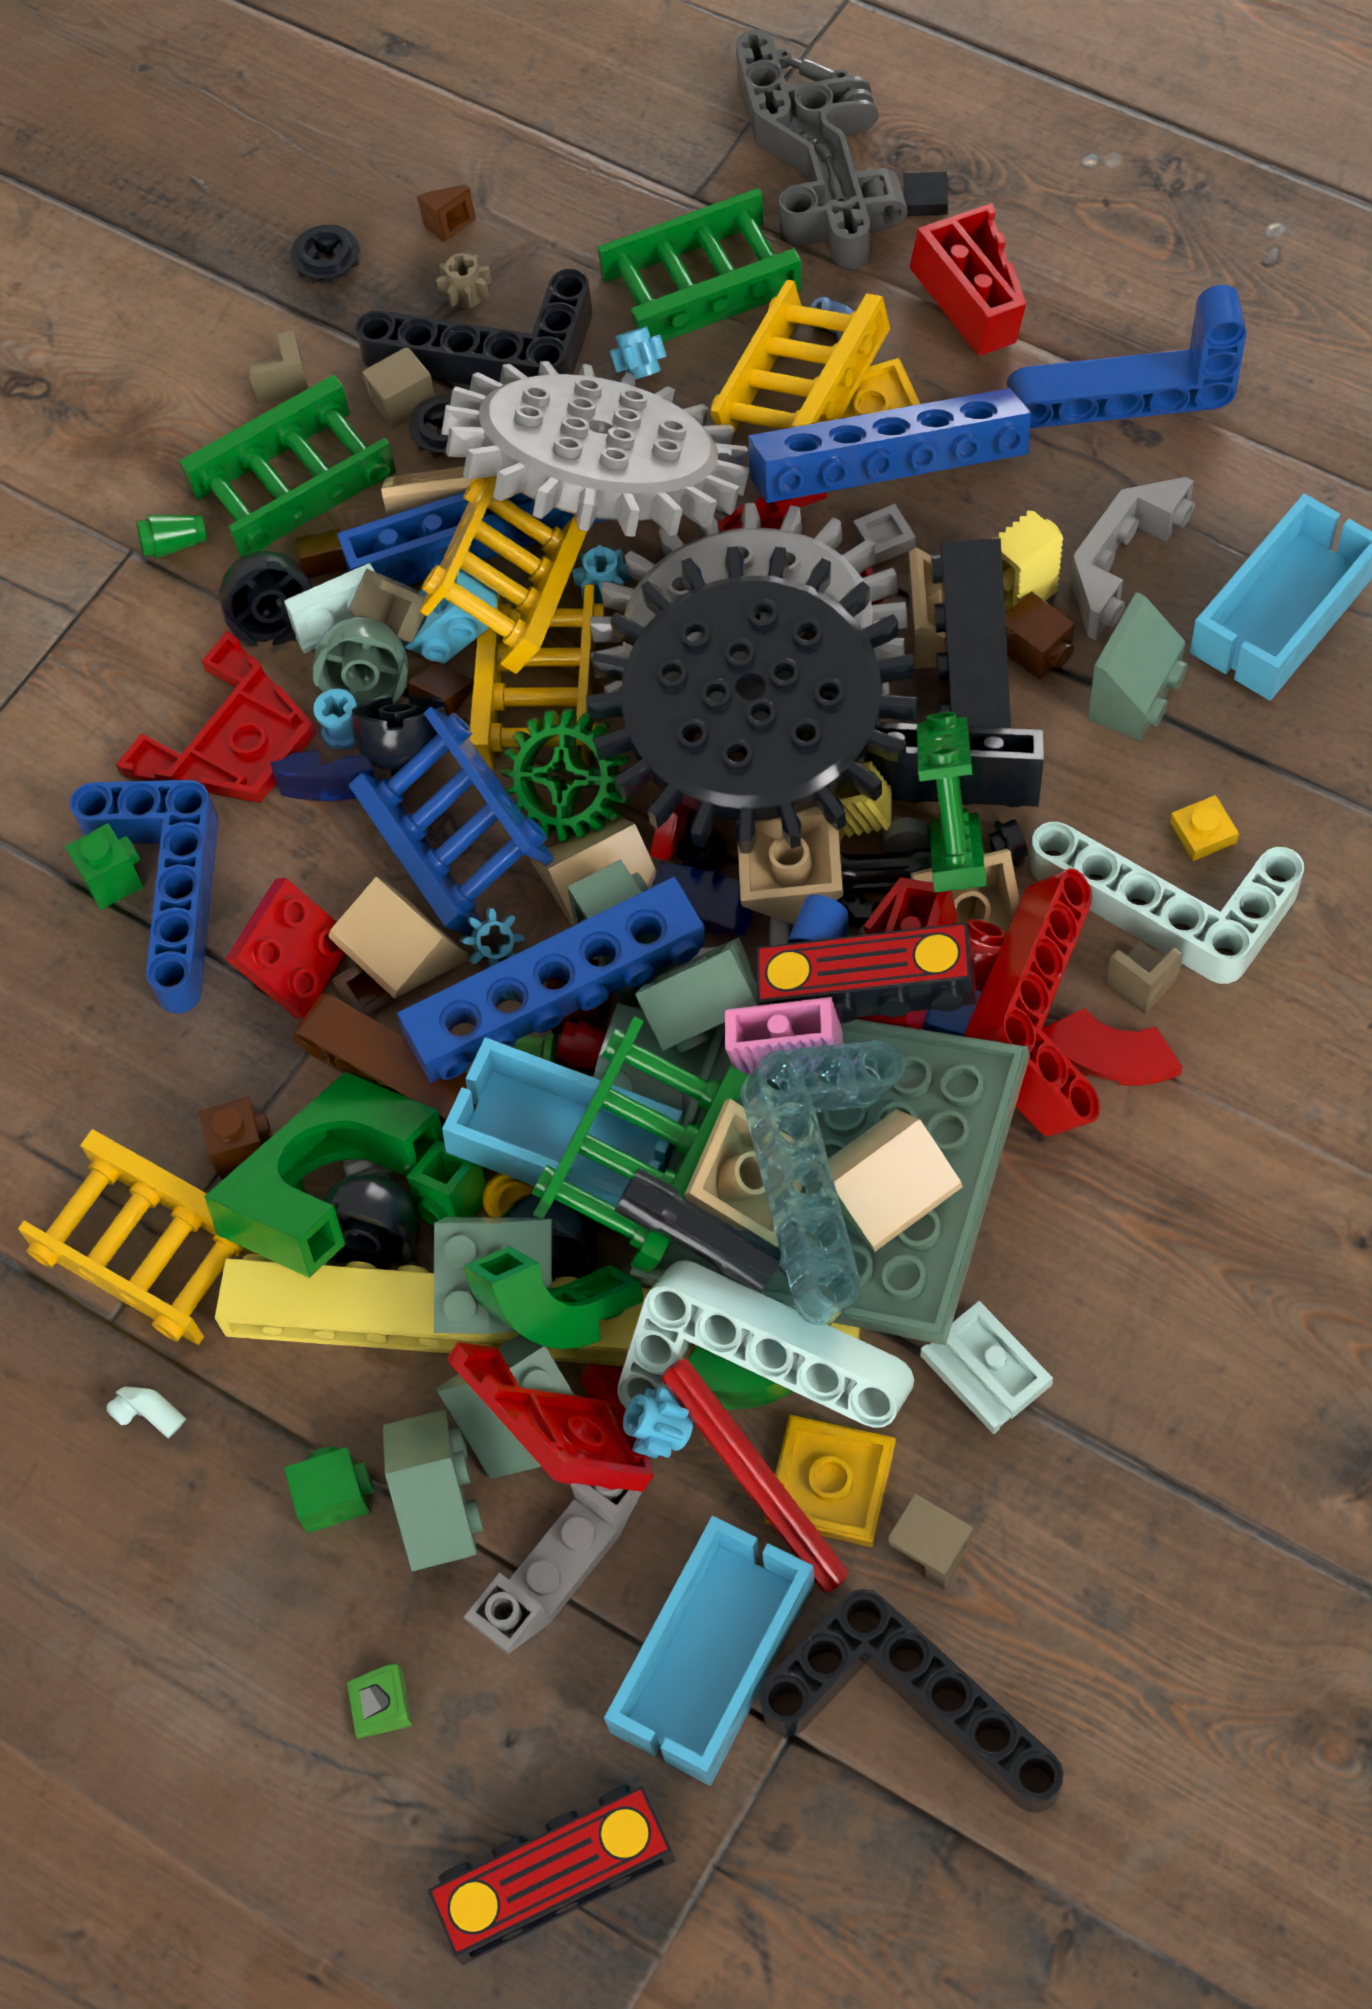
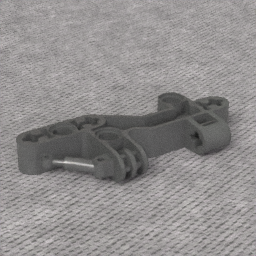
[736,30,908,269]

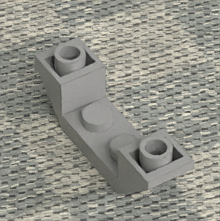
[1070,477,1195,641]
[464,1483,642,1654]

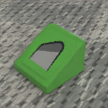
[347,1663,413,1739]

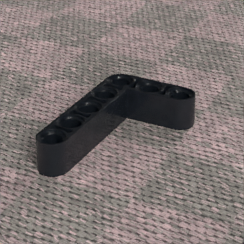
[355,269,593,385]
[759,1589,1064,1813]

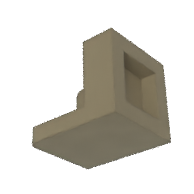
[248,330,308,404]
[362,348,435,429]
[349,568,426,643]
[1106,941,1183,1013]
[888,1494,973,1590]

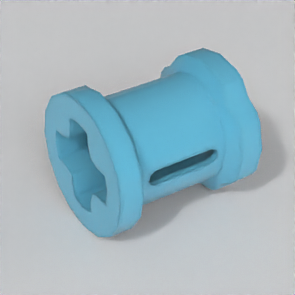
[314,688,357,750]

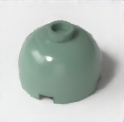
[313,617,408,706]

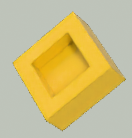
[1170,795,1239,861]

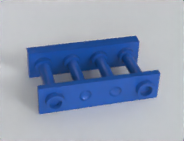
[349,707,555,936]

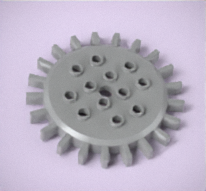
[441,361,750,537]
[589,503,908,759]

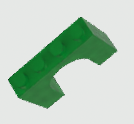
[204,1072,444,1278]

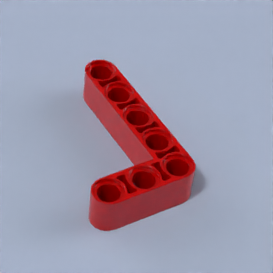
[965,868,1100,1137]

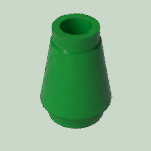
[136,514,206,560]

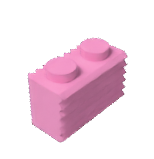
[725,997,844,1083]

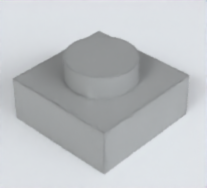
[853,503,916,565]

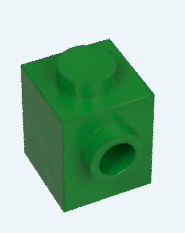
[65,823,143,910]
[407,1140,487,1226]
[284,1446,374,1534]

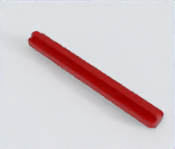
[661,1358,848,1593]

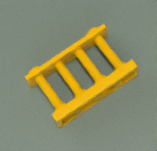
[710,280,891,434]
[419,476,587,674]
[469,585,606,771]
[18,1129,259,1345]

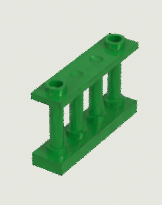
[597,188,802,342]
[179,374,397,557]
[917,712,987,893]
[531,1016,749,1274]

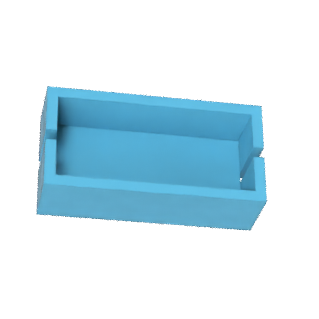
[1190,493,1372,701]
[442,1037,683,1206]
[604,1515,815,1786]

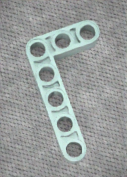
[1030,822,1304,984]
[617,1260,914,1428]

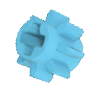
[610,326,666,379]
[572,545,632,603]
[460,908,525,967]
[623,1386,693,1459]

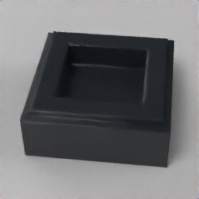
[903,171,948,216]

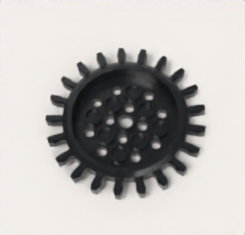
[586,546,917,854]

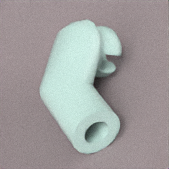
[106,1386,187,1439]

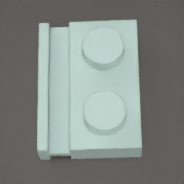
[284,563,375,653]
[920,1301,1053,1435]

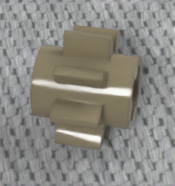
[436,253,492,308]

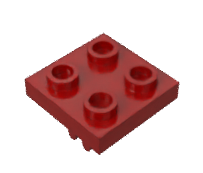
[225,878,345,1018]

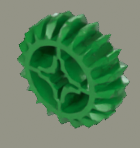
[500,709,631,842]

